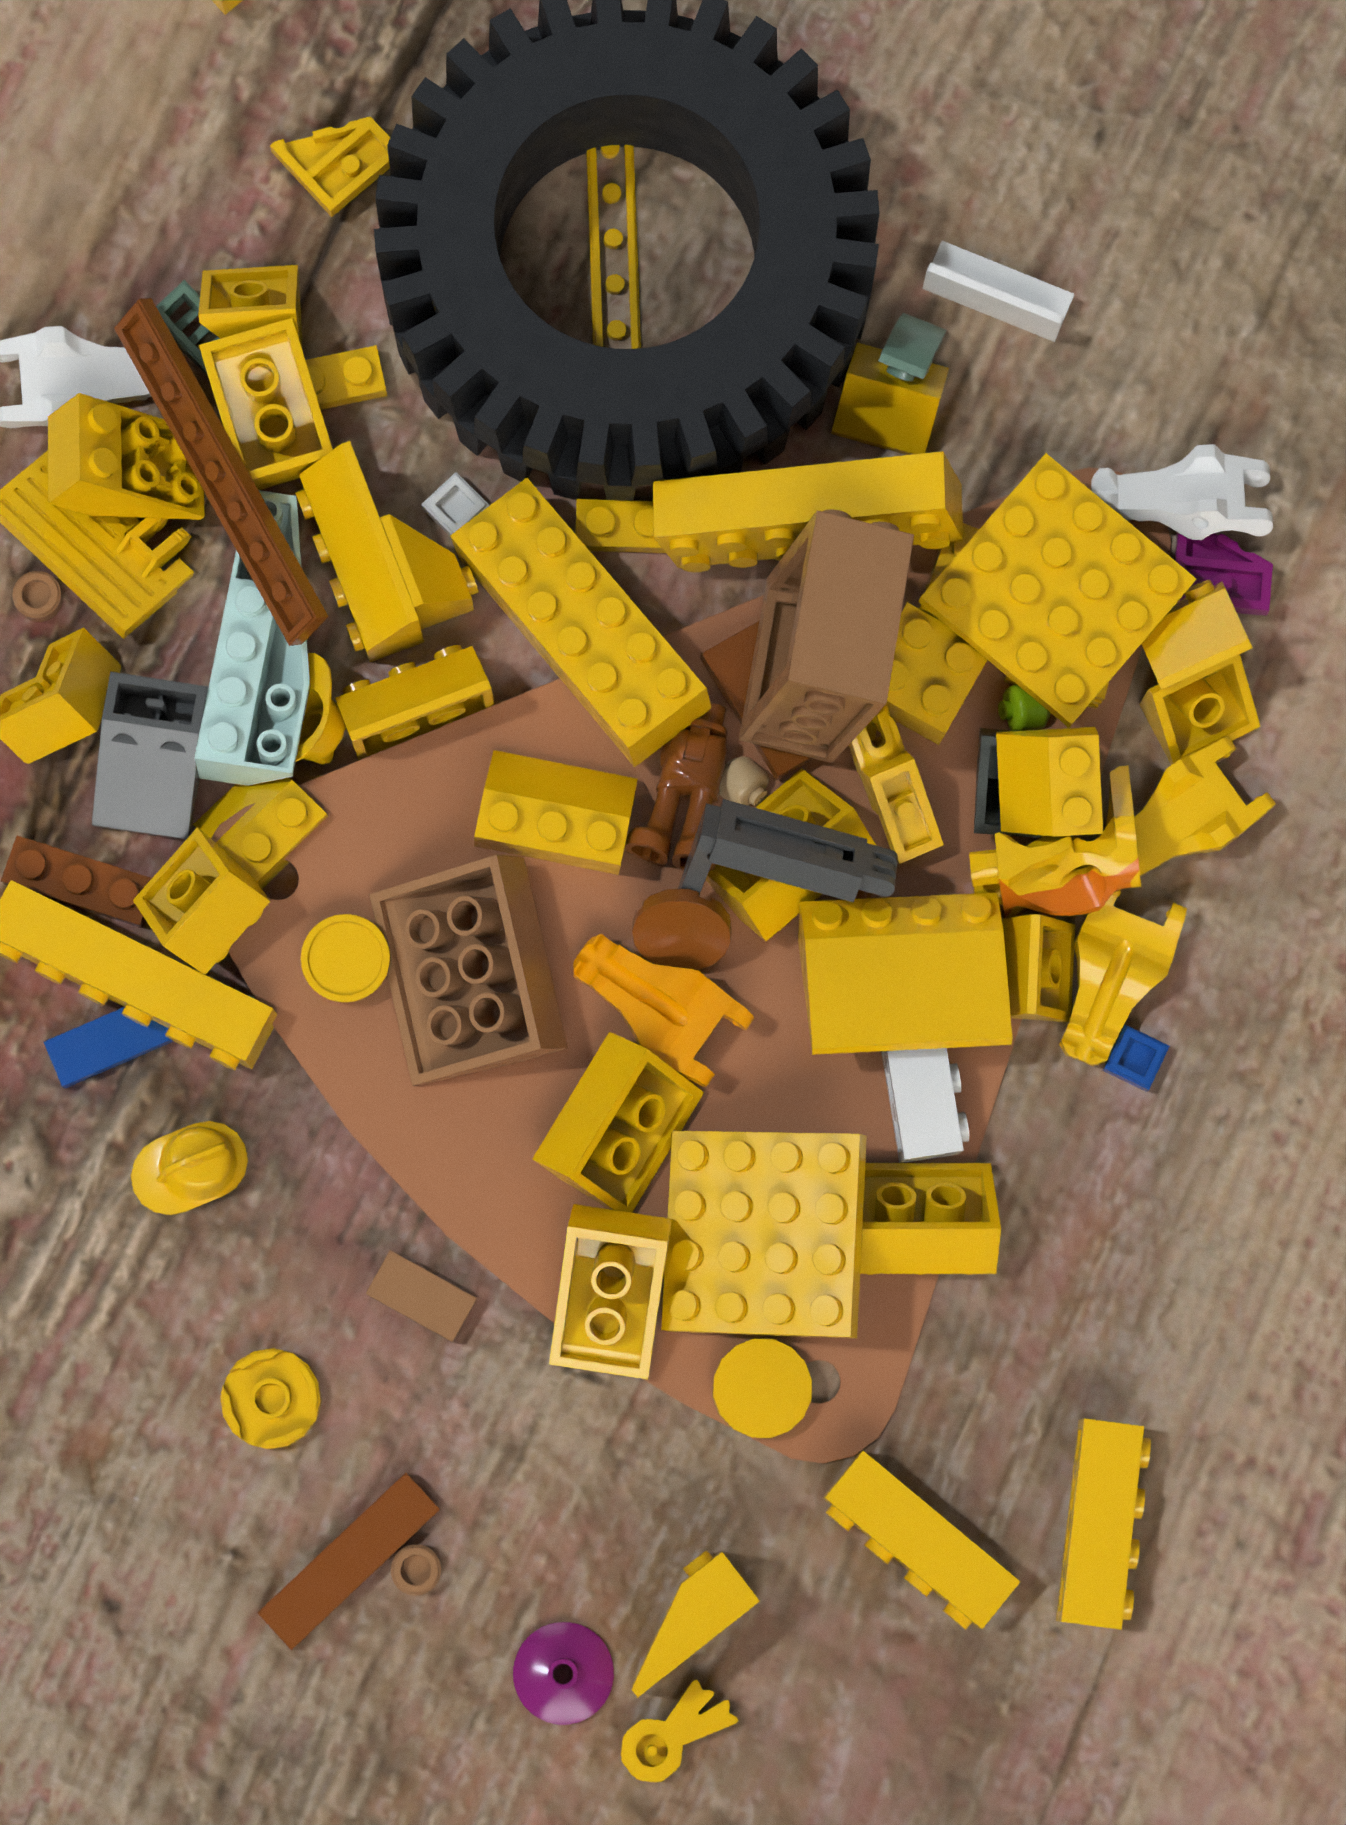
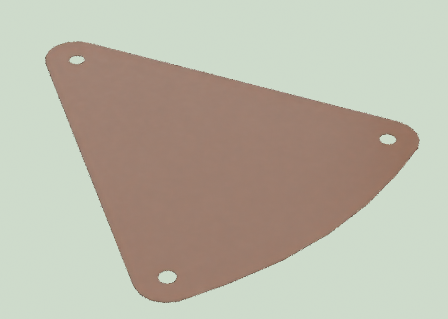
[211,467,1171,1464]

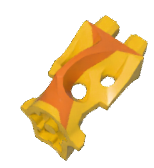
[969,765,1141,918]

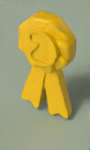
[621,1679,739,1782]

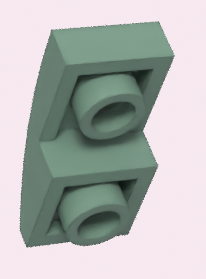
[878,313,947,382]

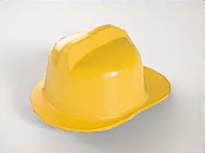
[296,653,346,764]
[131,1121,248,1215]

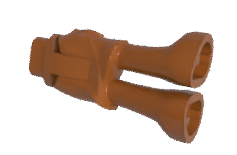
[624,703,727,871]

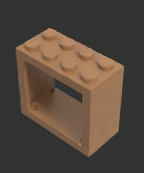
[739,509,914,763]

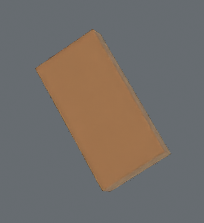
[365,1250,478,1343]

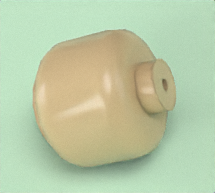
[719,756,769,807]

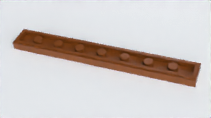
[114,298,329,646]

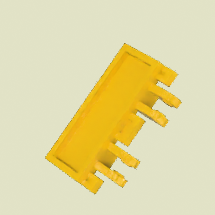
[0,450,194,639]

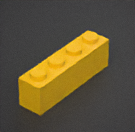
[1056,1418,1151,1630]
[823,1451,1021,1630]

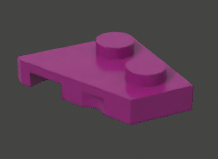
[1174,532,1273,616]

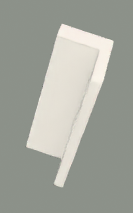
[922,241,1074,342]

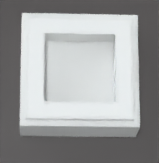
[421,472,490,536]

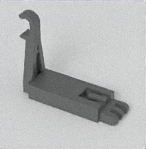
[663,799,898,902]

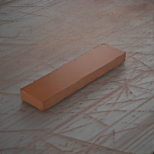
[257,1473,441,1650]

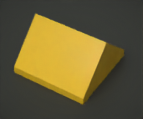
[831,343,949,455]
[1139,654,1261,765]
[1002,914,1075,1022]

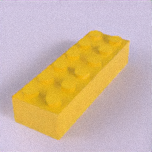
[653,451,963,572]
[450,478,712,768]

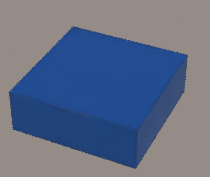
[1102,1025,1170,1092]

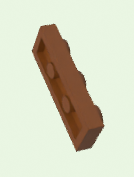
[1,835,152,928]

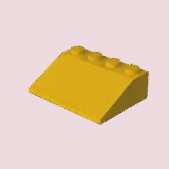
[798,892,1013,1055]

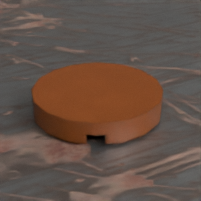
[632,889,732,970]

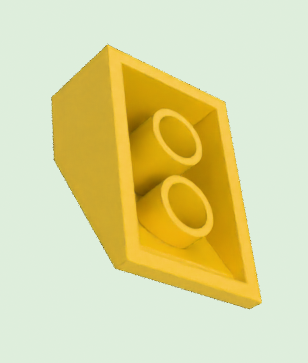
[199,318,333,490]
[549,1204,672,1380]
[631,1550,760,1698]

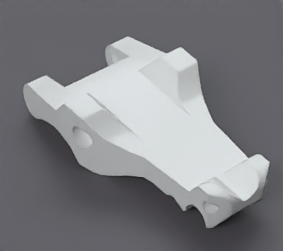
[0,326,152,428]
[1091,444,1273,540]

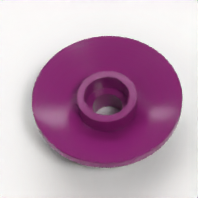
[513,1622,614,1725]

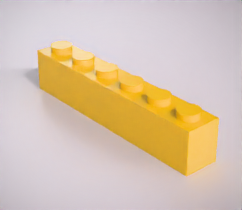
[0,880,277,1070]

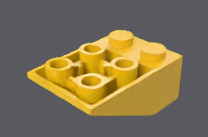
[48,393,205,520]

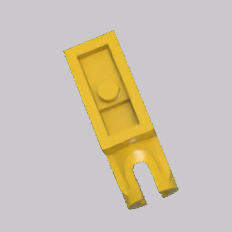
[849,703,944,864]

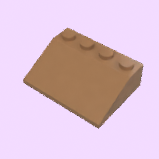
[369,854,568,1086]

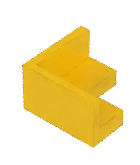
[0,627,121,764]

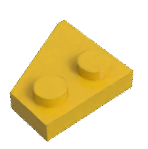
[270,116,390,217]

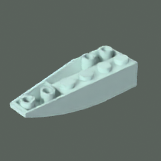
[194,490,310,786]

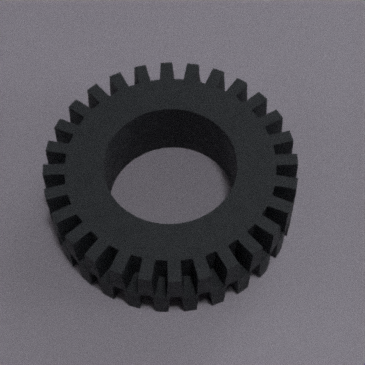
[374,0,880,501]

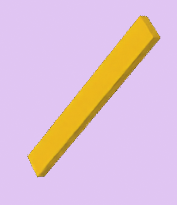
[586,145,641,349]

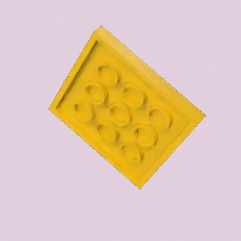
[918,453,1196,728]
[661,1131,867,1339]

